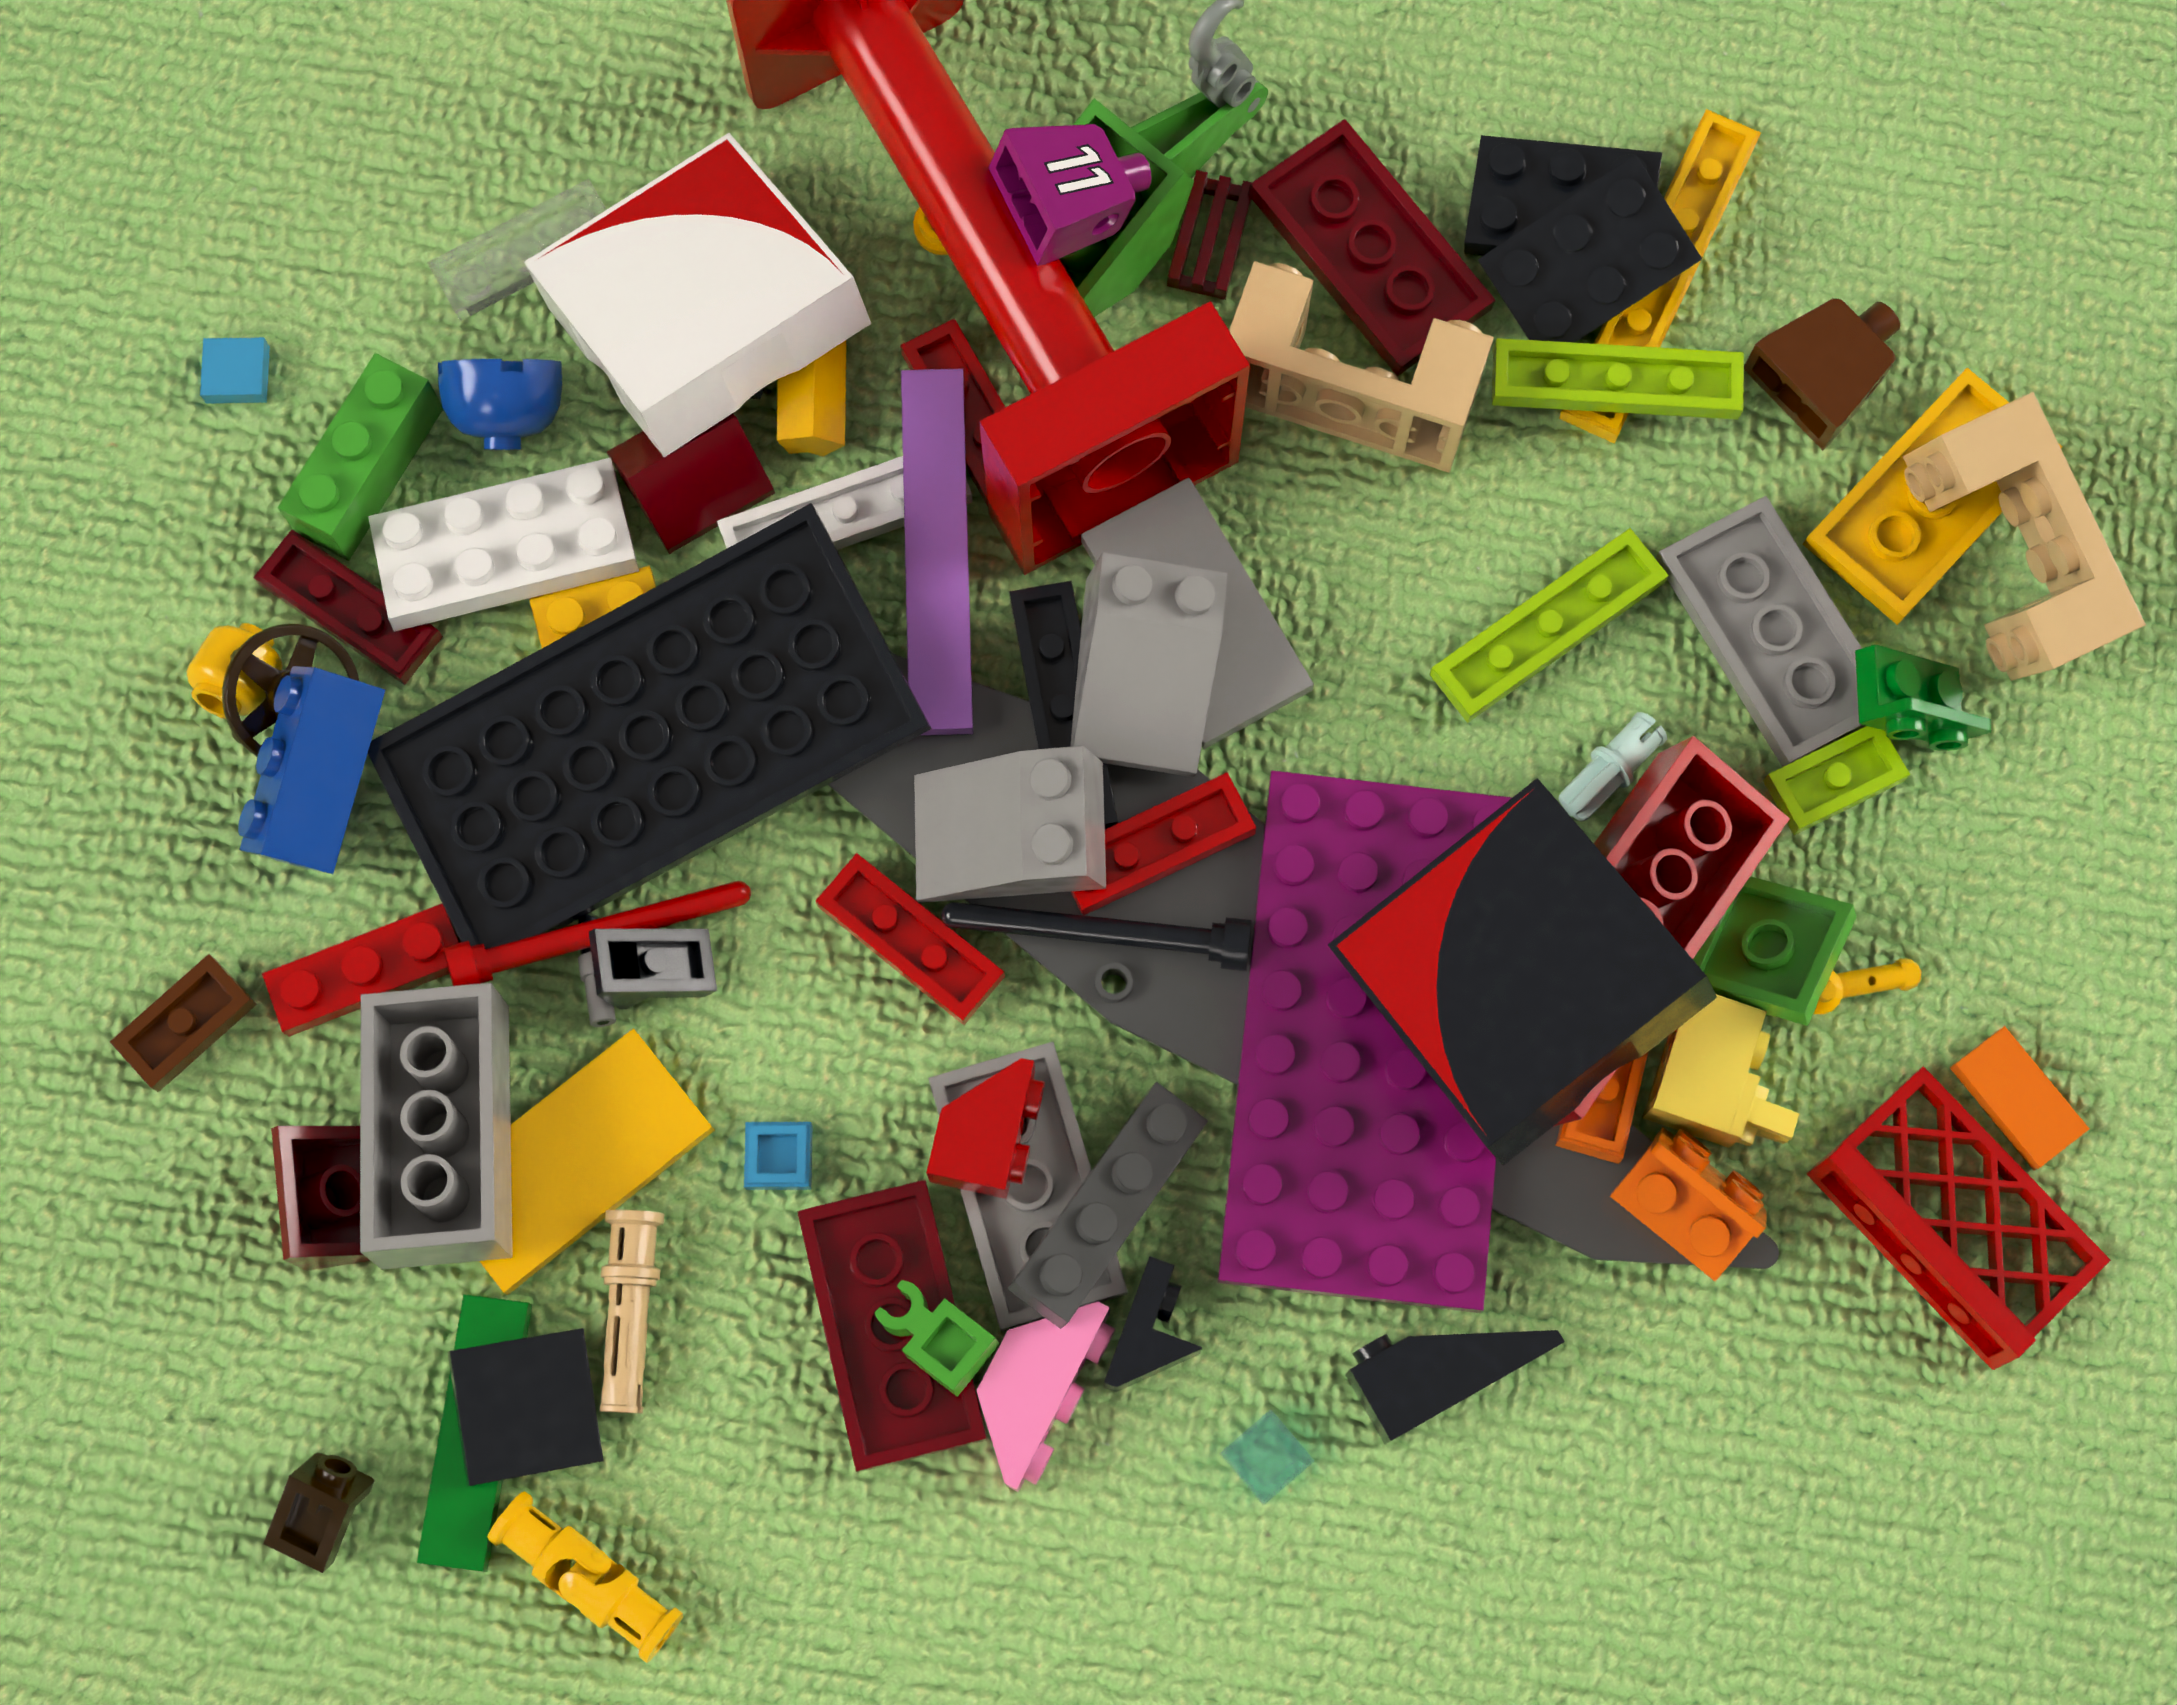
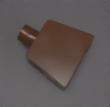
[1744,298,1900,451]

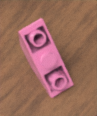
[976,1301,1115,1492]

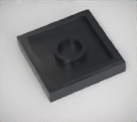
[448,1328,604,1486]

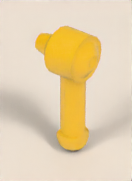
[1813,958,1922,1014]

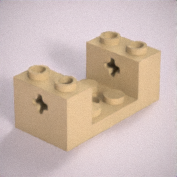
[1229,261,1494,473]
[1903,392,2146,681]

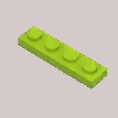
[1492,338,1744,420]
[1429,528,1669,723]

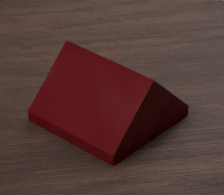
[607,413,775,554]
[271,1126,370,1271]

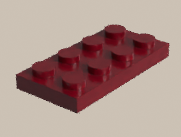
[1248,119,1496,377]
[797,1180,987,1473]

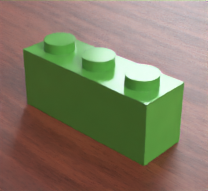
[277,353,443,561]

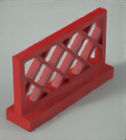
[1806,1066,2111,1370]

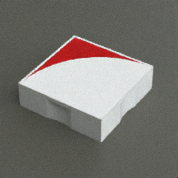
[524,133,871,457]

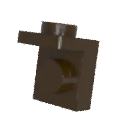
[263,1452,375,1573]

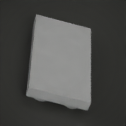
[1081,478,1314,749]

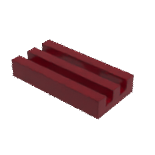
[1167,170,1252,300]

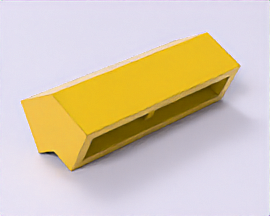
[777,340,846,457]

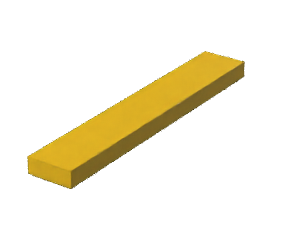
[1559,109,1761,444]

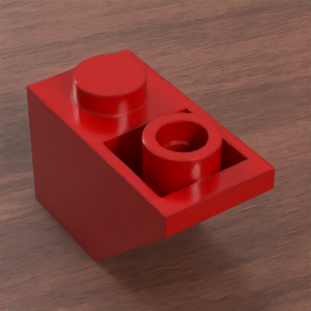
[926,1058,1045,1199]

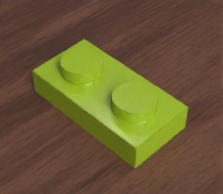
[1763,726,1910,835]

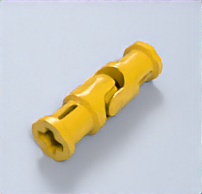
[487,1491,683,1663]

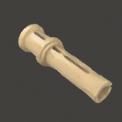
[599,1210,664,1413]

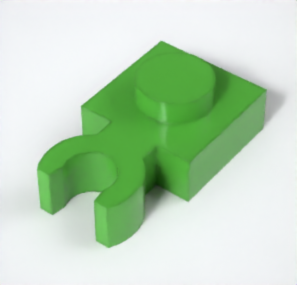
[875,1280,1000,1397]

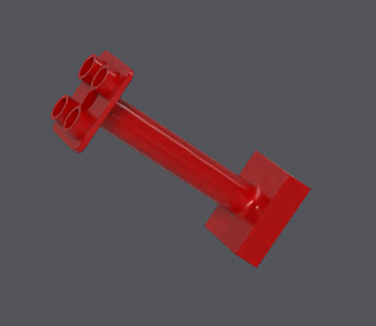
[726,0,1250,575]

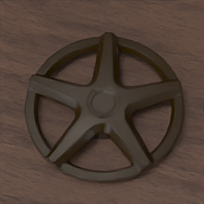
[222,624,360,757]

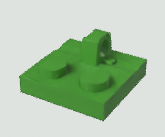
[1693,876,1857,1026]

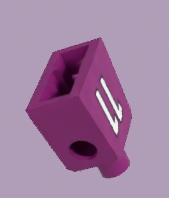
[988,124,1151,266]

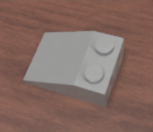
[1070,552,1227,777]
[914,746,1106,903]

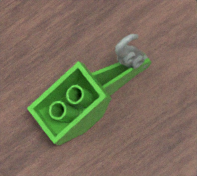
[1059,0,1268,317]

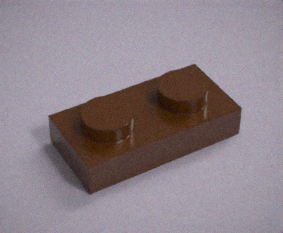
[110,954,257,1092]

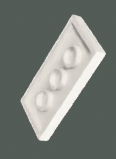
[368,457,639,632]

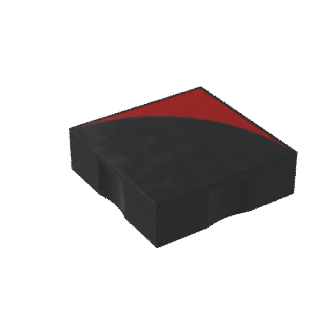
[1328,778,1717,1165]

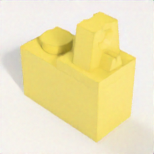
[1642,994,1800,1148]

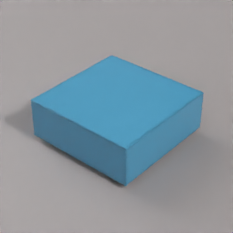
[200,337,270,404]
[744,1122,813,1190]

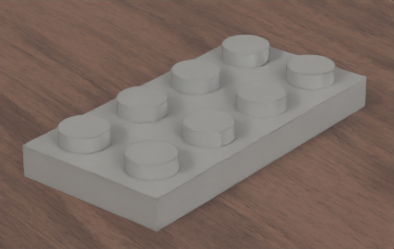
[1655,496,1865,767]
[928,1042,1128,1332]

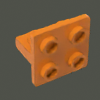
[1610,1127,1766,1282]

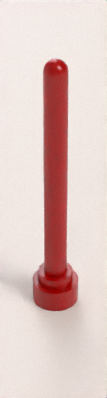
[443,881,751,986]

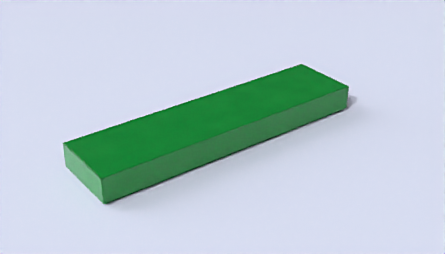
[417,1294,533,1572]

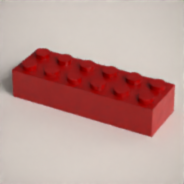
[1554,736,1790,1126]

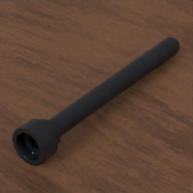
[941,902,1252,971]

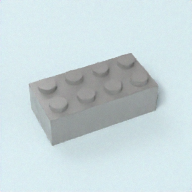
[360,983,513,1270]

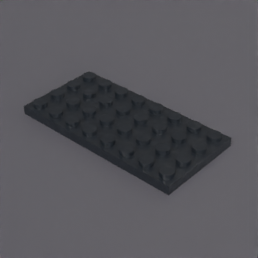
[368,503,932,949]

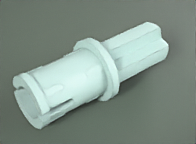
[1558,712,1667,821]

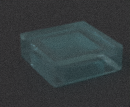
[1220,1409,1314,1506]

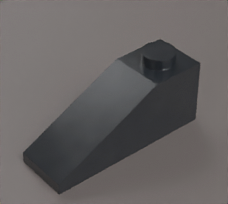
[1345,1330,1565,1444]

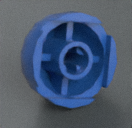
[438,359,562,450]

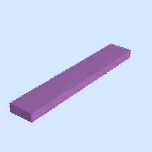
[901,368,973,735]

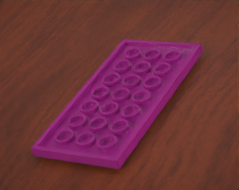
[1217,770,1512,1313]

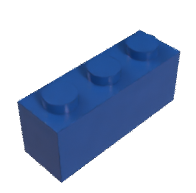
[238,666,386,874]

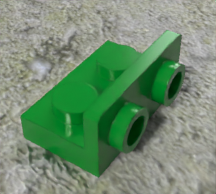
[1855,644,1992,751]

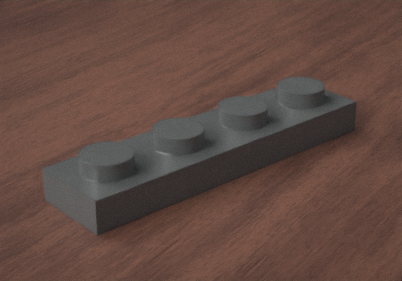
[1007,1082,1208,1329]

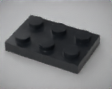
[1464,135,1662,256]
[1478,154,1702,343]

